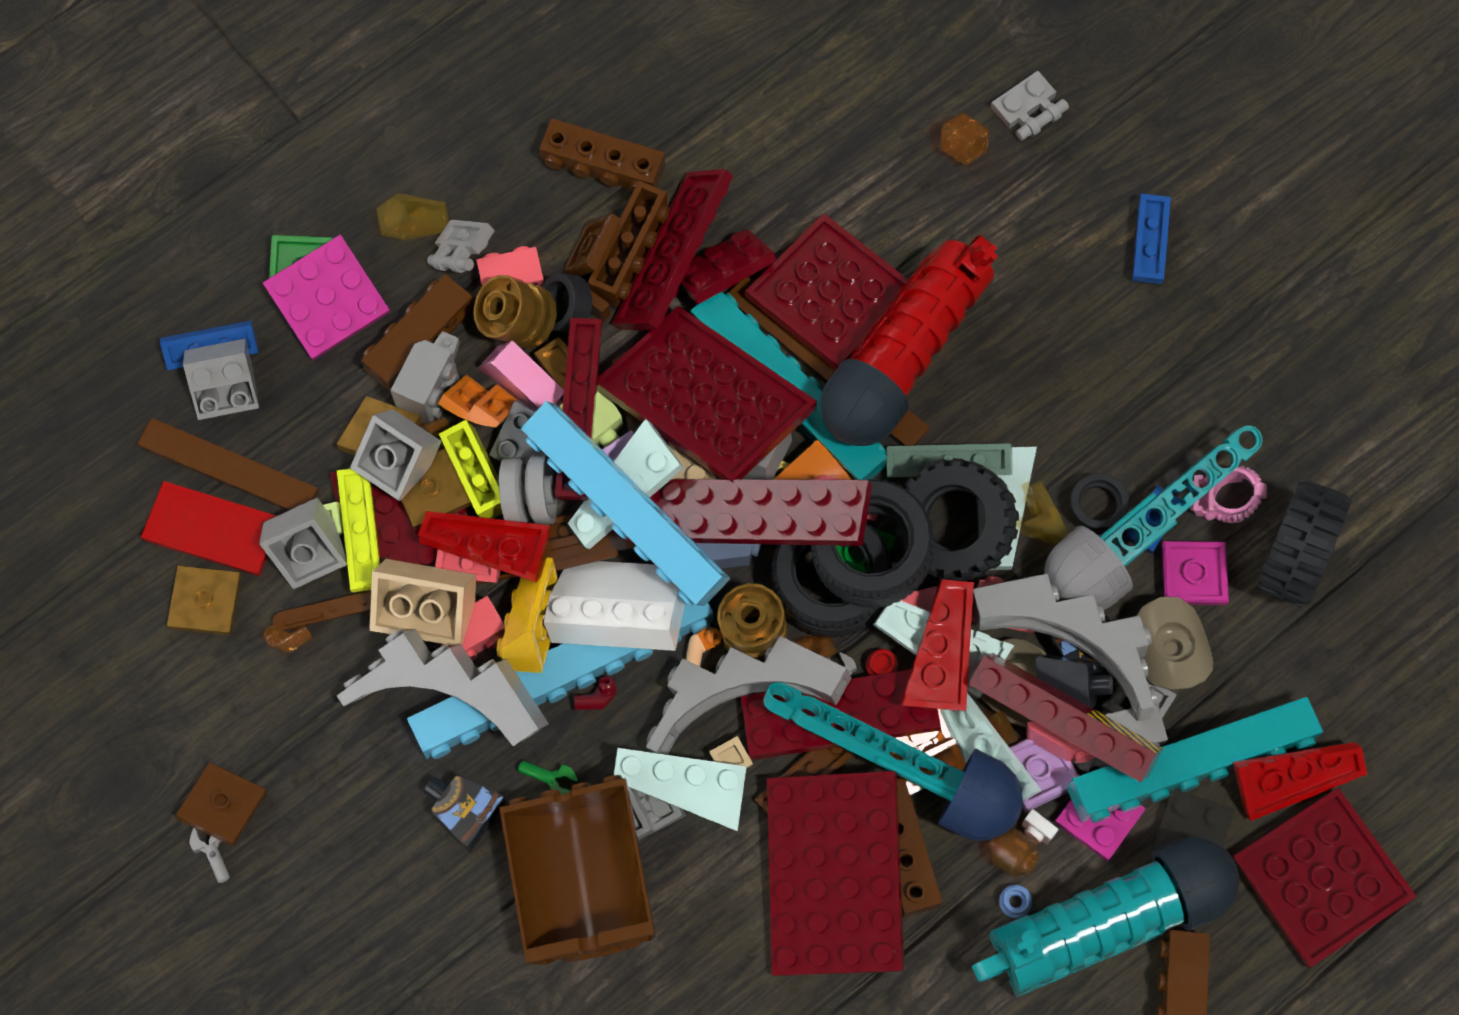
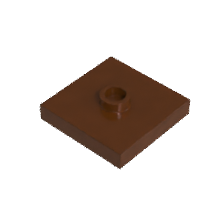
[562,213,621,276]
[176,762,267,847]

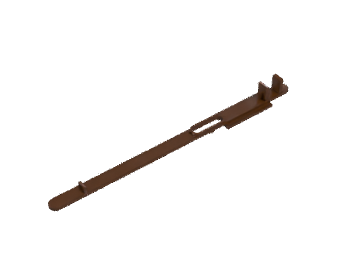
[273,530,636,631]

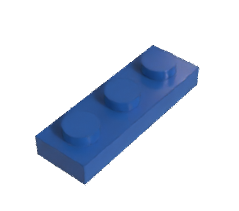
[1132,194,1171,284]
[160,320,259,370]

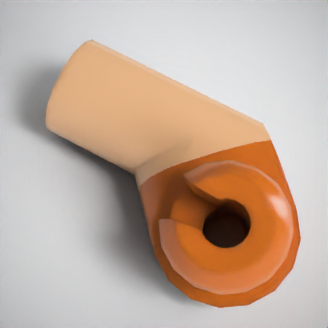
[685,627,722,667]

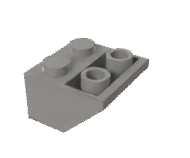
[183,339,259,420]

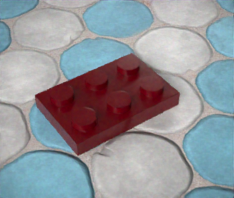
[679,229,777,305]

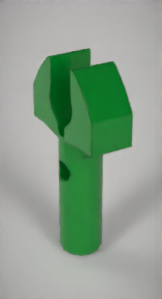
[518,761,578,795]

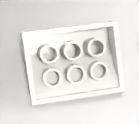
[544,561,685,651]

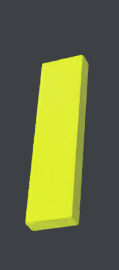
[337,469,380,592]

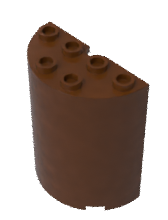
[499,775,656,965]

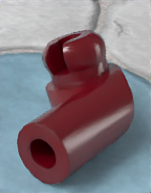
[574,677,618,710]

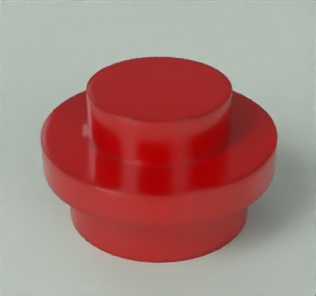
[866,649,898,676]

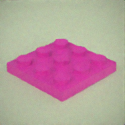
[263,234,390,361]

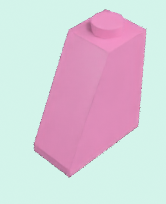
[478,340,564,410]

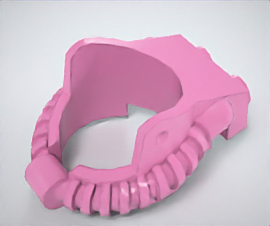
[1191,466,1267,523]

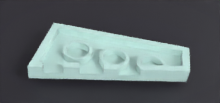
[976,447,1037,570]
[873,600,1014,698]
[940,693,1042,802]
[614,748,746,831]

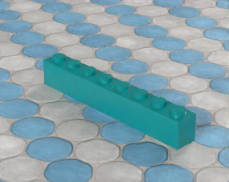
[691,292,887,480]
[1066,697,1323,823]

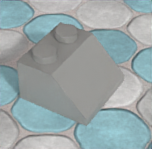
[350,409,442,500]
[259,498,347,589]

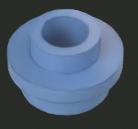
[999,885,1032,918]

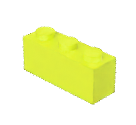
[439,420,503,519]

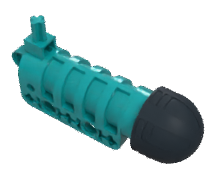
[971,837,1239,997]

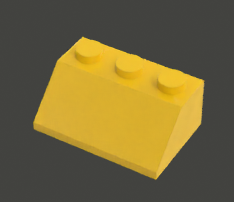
[497,558,558,673]

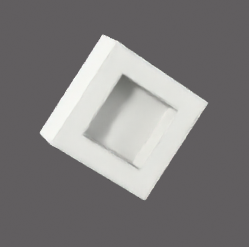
[1022,809,1059,845]

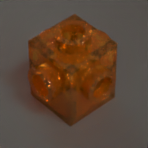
[940,112,989,166]

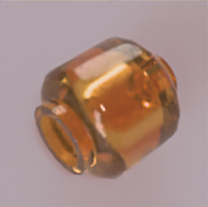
[989,828,1040,877]

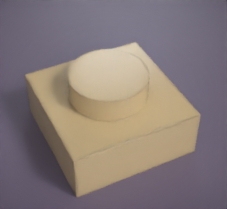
[709,736,753,769]

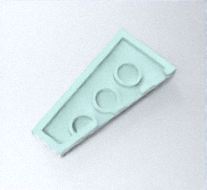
[568,419,684,549]

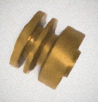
[474,275,557,349]
[717,583,788,662]

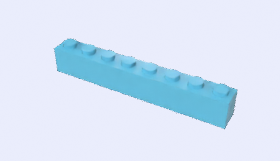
[521,401,730,606]

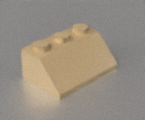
[370,559,477,646]

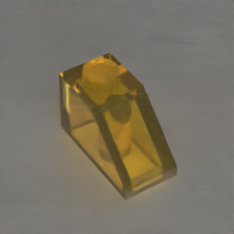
[376,193,449,240]

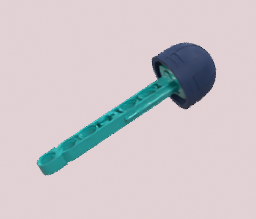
[763,682,1023,841]

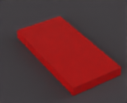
[141,481,276,577]

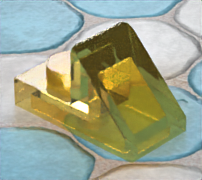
[1020,481,1069,545]

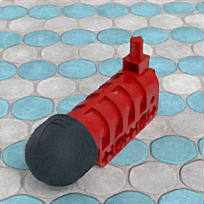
[820,234,998,446]

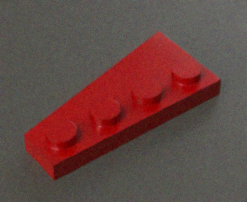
[418,511,550,582]
[900,580,974,712]
[1233,742,1367,821]

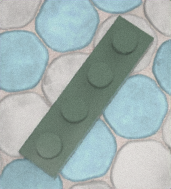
[887,443,1013,477]

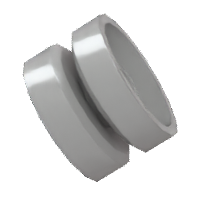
[499,455,557,525]

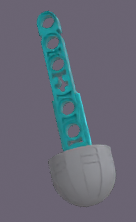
[1044,426,1263,610]

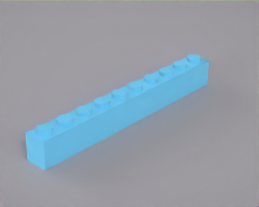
[407,602,713,759]

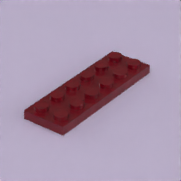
[612,169,733,330]
[741,669,941,761]

